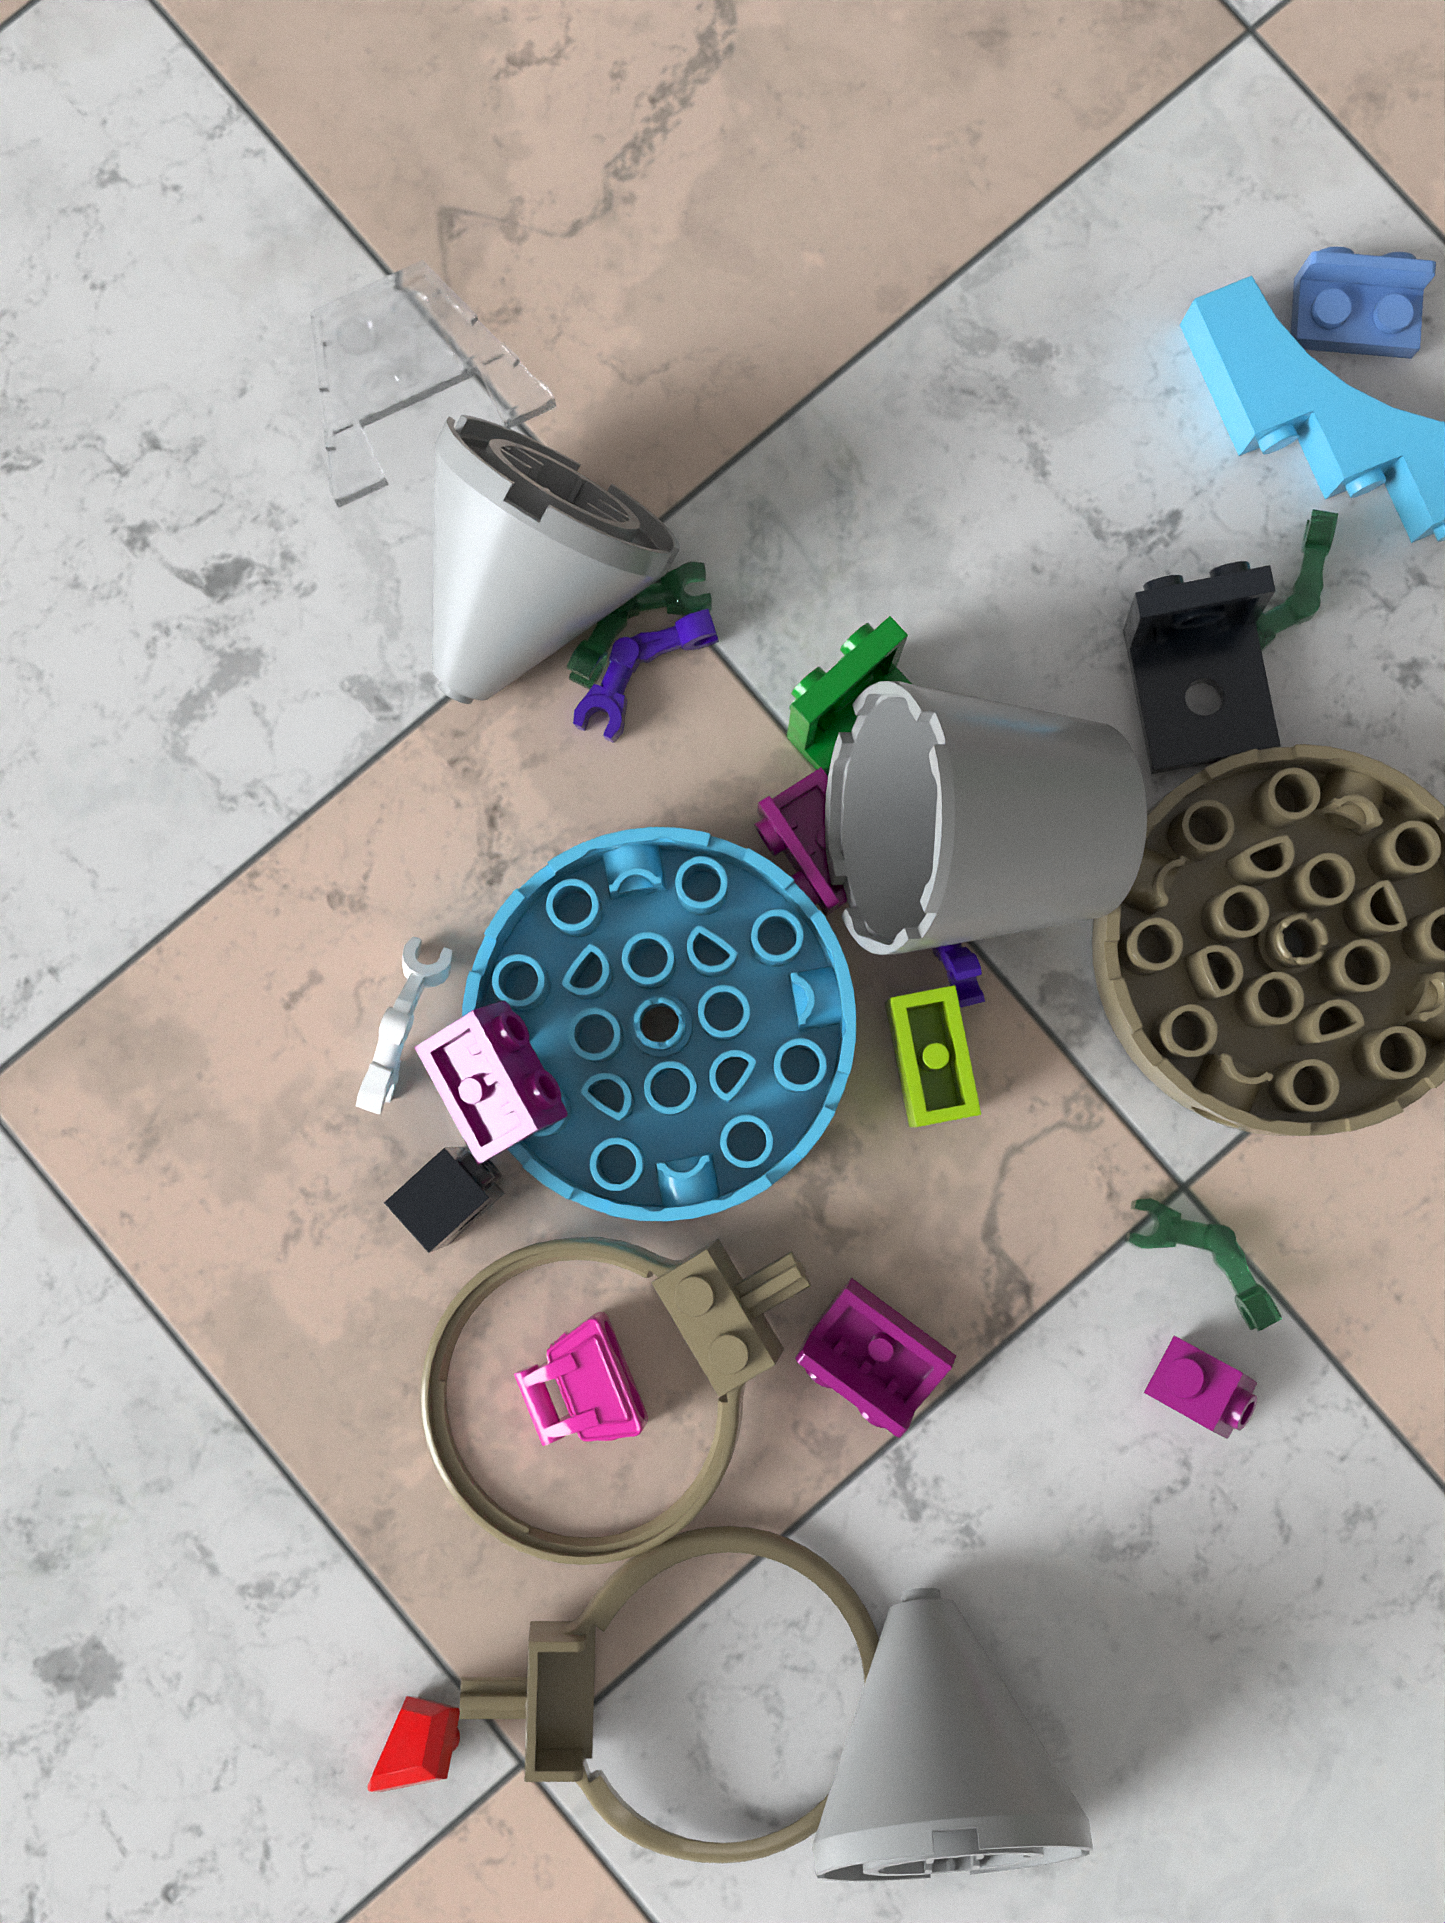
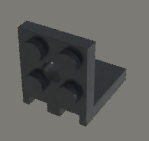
[1123,561,1281,774]

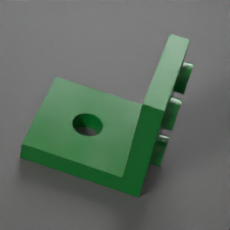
[787,616,912,776]

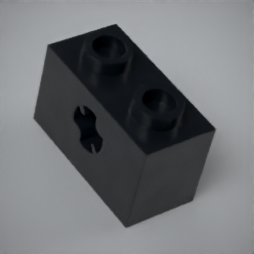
[384,1147,505,1253]

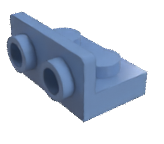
[1290,247,1436,359]

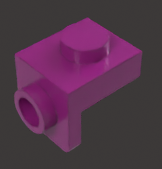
[1144,1336,1257,1439]

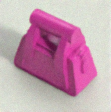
[514,1311,648,1446]

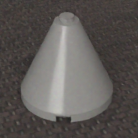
[432,415,680,704]
[812,1588,1093,1882]

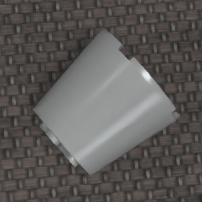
[825,681,1147,955]

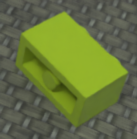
[885,985,981,1127]

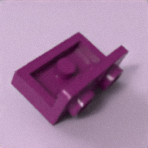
[754,767,848,916]
[795,1277,956,1438]

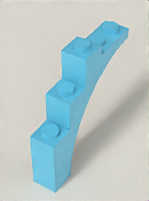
[1180,276,1445,543]

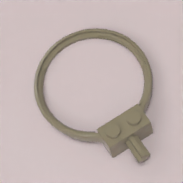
[420,1237,811,1565]
[459,1526,879,1864]

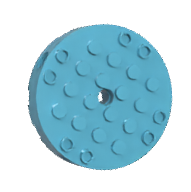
[462,827,856,1221]

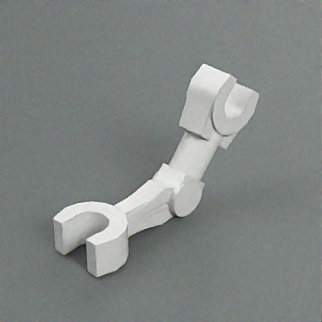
[356,936,452,1115]

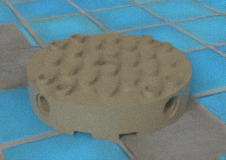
[1092,744,1445,1136]

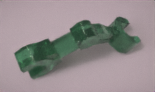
[1256,509,1338,652]
[567,561,712,690]
[1125,1198,1282,1331]

